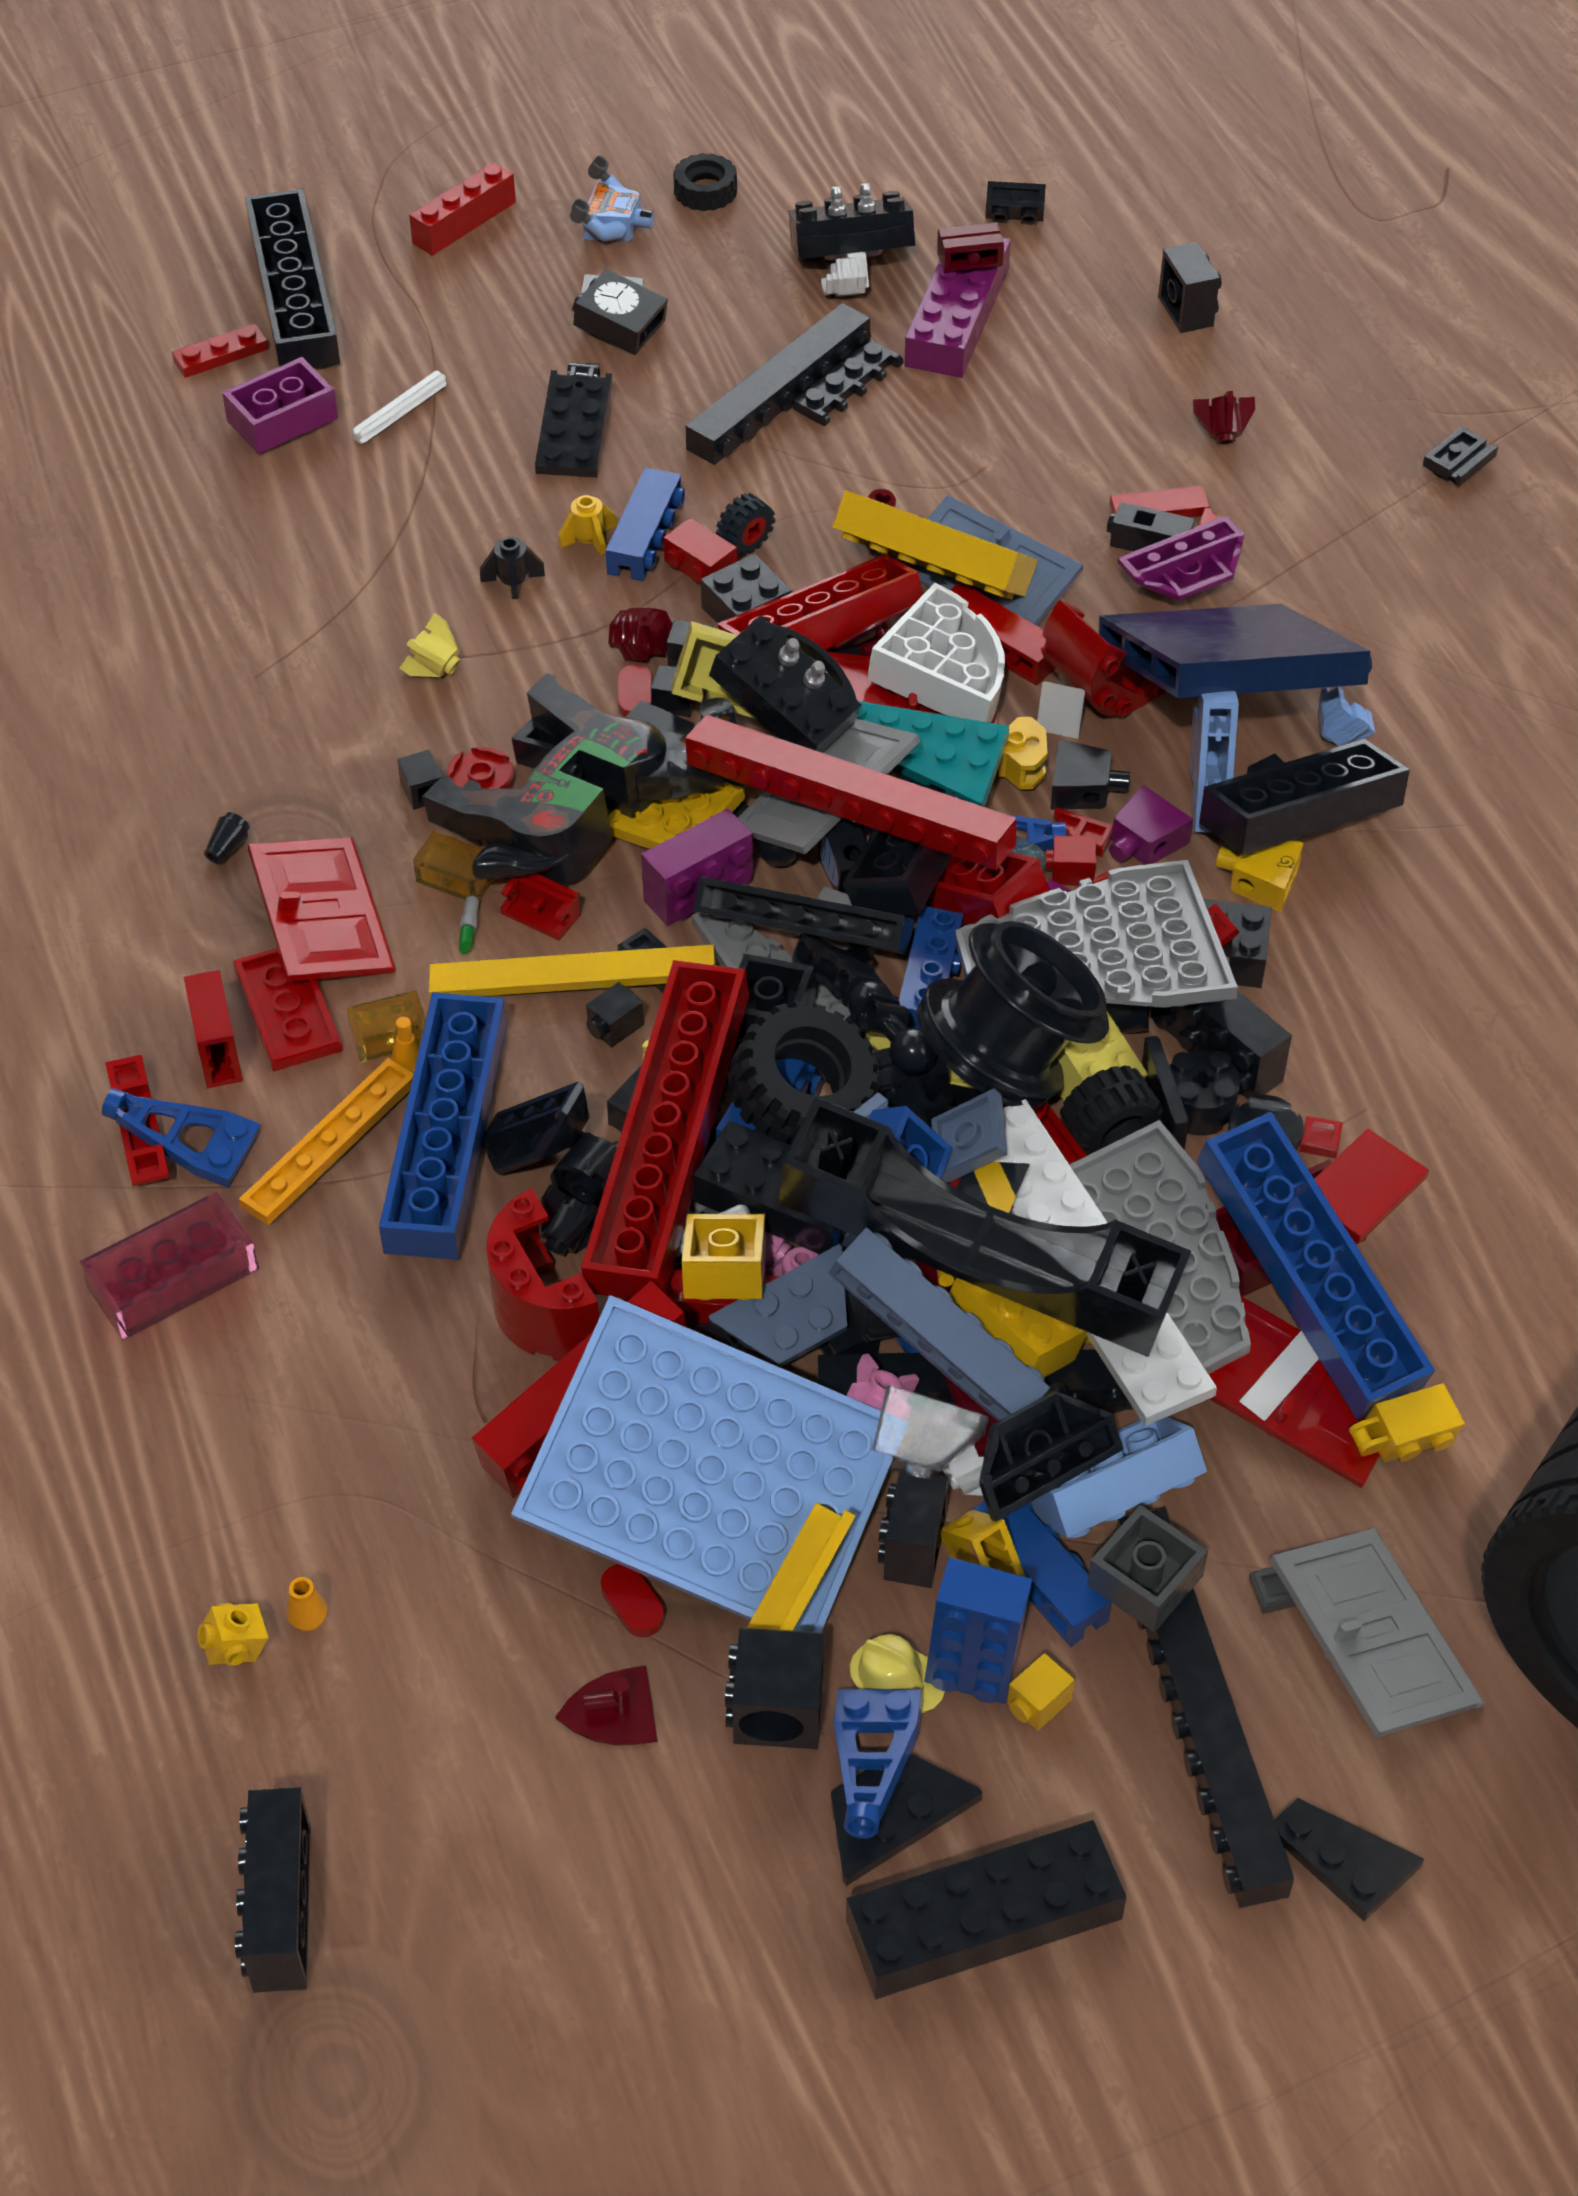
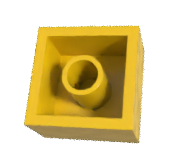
[682,1214,766,1300]

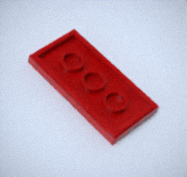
[233,948,343,1072]

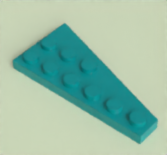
[857,701,1010,807]

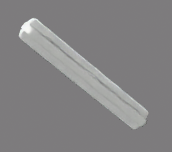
[352,371,447,444]

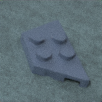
[708,1244,847,1368]

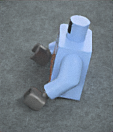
[570,156,655,242]

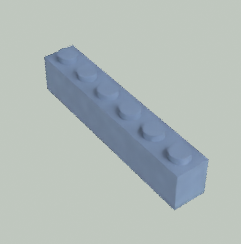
[829,1227,1050,1421]

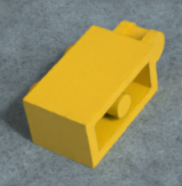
[1349,1383,1465,1463]

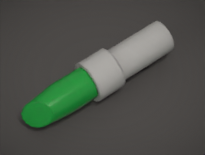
[459,896,479,954]

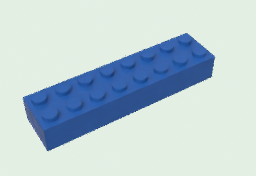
[379,992,507,1260]
[1197,1112,1436,1420]

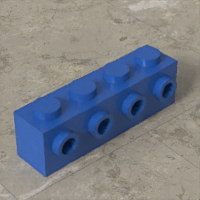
[899,906,963,1029]

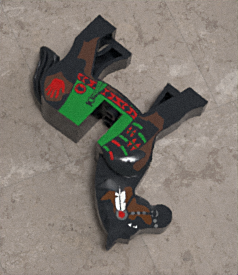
[422,673,738,885]

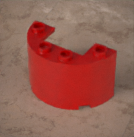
[1041,600,1167,717]
[486,1188,599,1361]

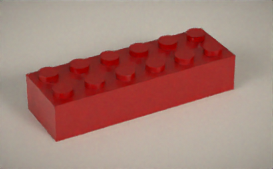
[717,554,922,652]
[471,1281,686,1498]

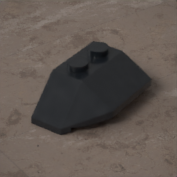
[482,1081,590,1175]
[979,1391,1123,1522]

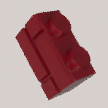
[937,222,1004,273]

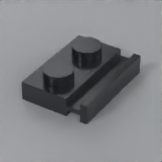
[1423,426,1498,486]

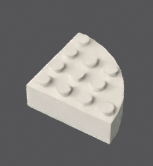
[867,583,1005,723]

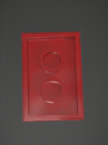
[1315,1129,1429,1244]

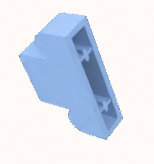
[1189,691,1239,832]

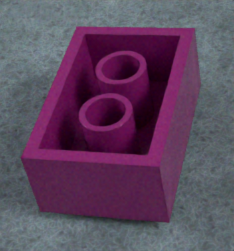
[222,357,338,454]
[641,808,753,926]

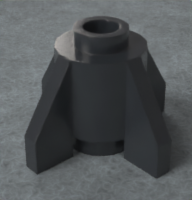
[479,537,545,599]
[541,1185,599,1256]

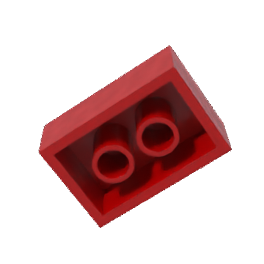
[926,852,1050,924]

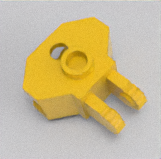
[997,717,1048,789]

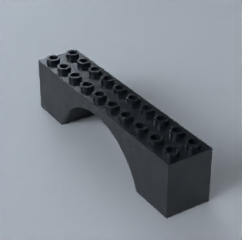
[778,1097,1192,1357]

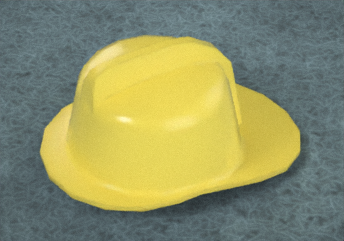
[849,1634,945,1714]

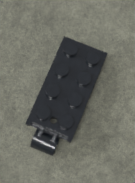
[535,362,612,478]

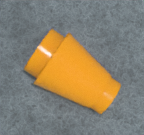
[286,1577,327,1631]

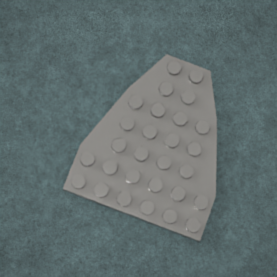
[955,860,1238,1008]
[1070,1120,1251,1374]

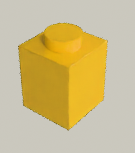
[1007,1653,1075,1731]

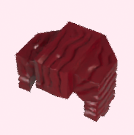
[608,608,673,661]

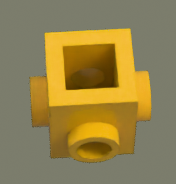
[197,1603,269,1666]

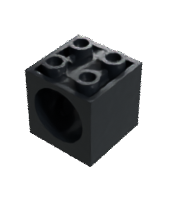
[725,1628,824,1749]

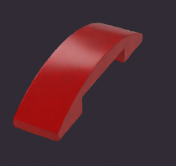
[105,1054,170,1187]

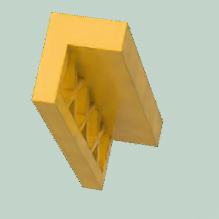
[747,1503,856,1631]

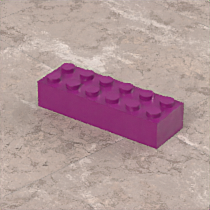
[904,238,1011,378]

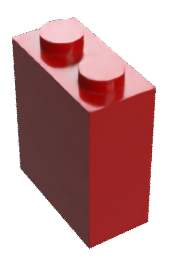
[183,970,243,1089]

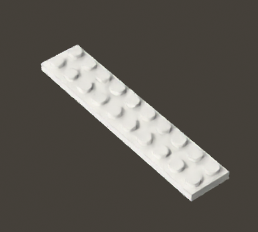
[993,1099,1217,1426]

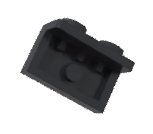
[985,181,1046,223]

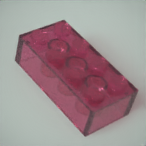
[79,1191,259,1341]

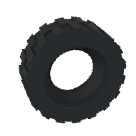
[673,153,737,211]

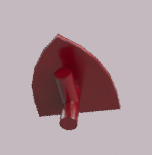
[836,607,910,656]
[555,1666,658,1746]

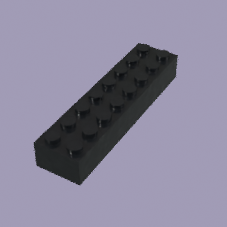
[245,189,340,368]

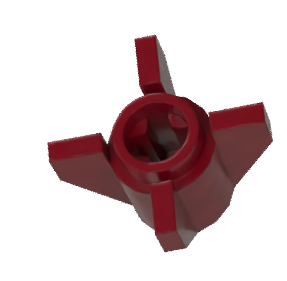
[1193,391,1256,444]

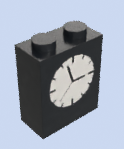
[572,269,668,355]

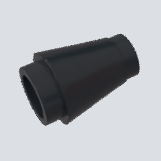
[204,812,250,865]

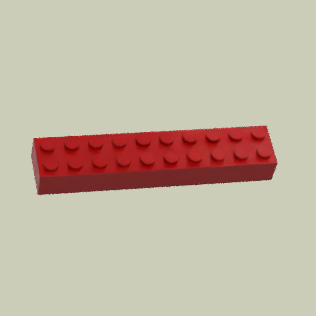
[581,960,749,1299]

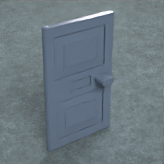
[894,495,1083,626]

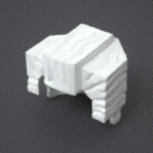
[821,252,869,298]

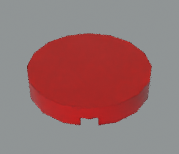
[447,747,515,789]

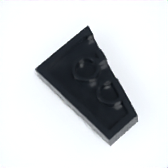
[1274,1798,1424,1921]

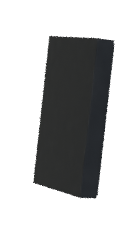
[1142,1036,1189,1150]

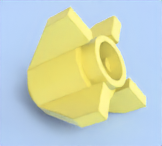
[399,613,461,677]

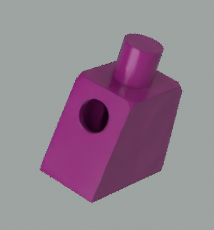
[1109,785,1193,865]

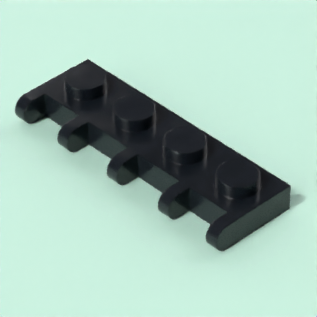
[793,340,904,426]

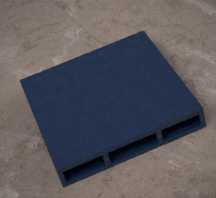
[1099,604,1372,698]

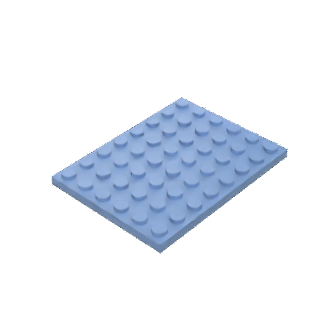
[511,1295,908,1633]

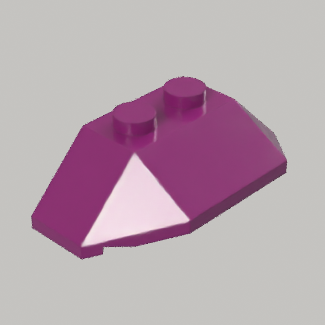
[1117,515,1245,601]

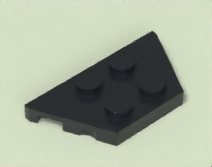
[830,1753,982,1886]

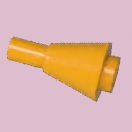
[391,1017,420,1073]

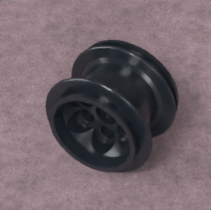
[917,921,1109,1109]

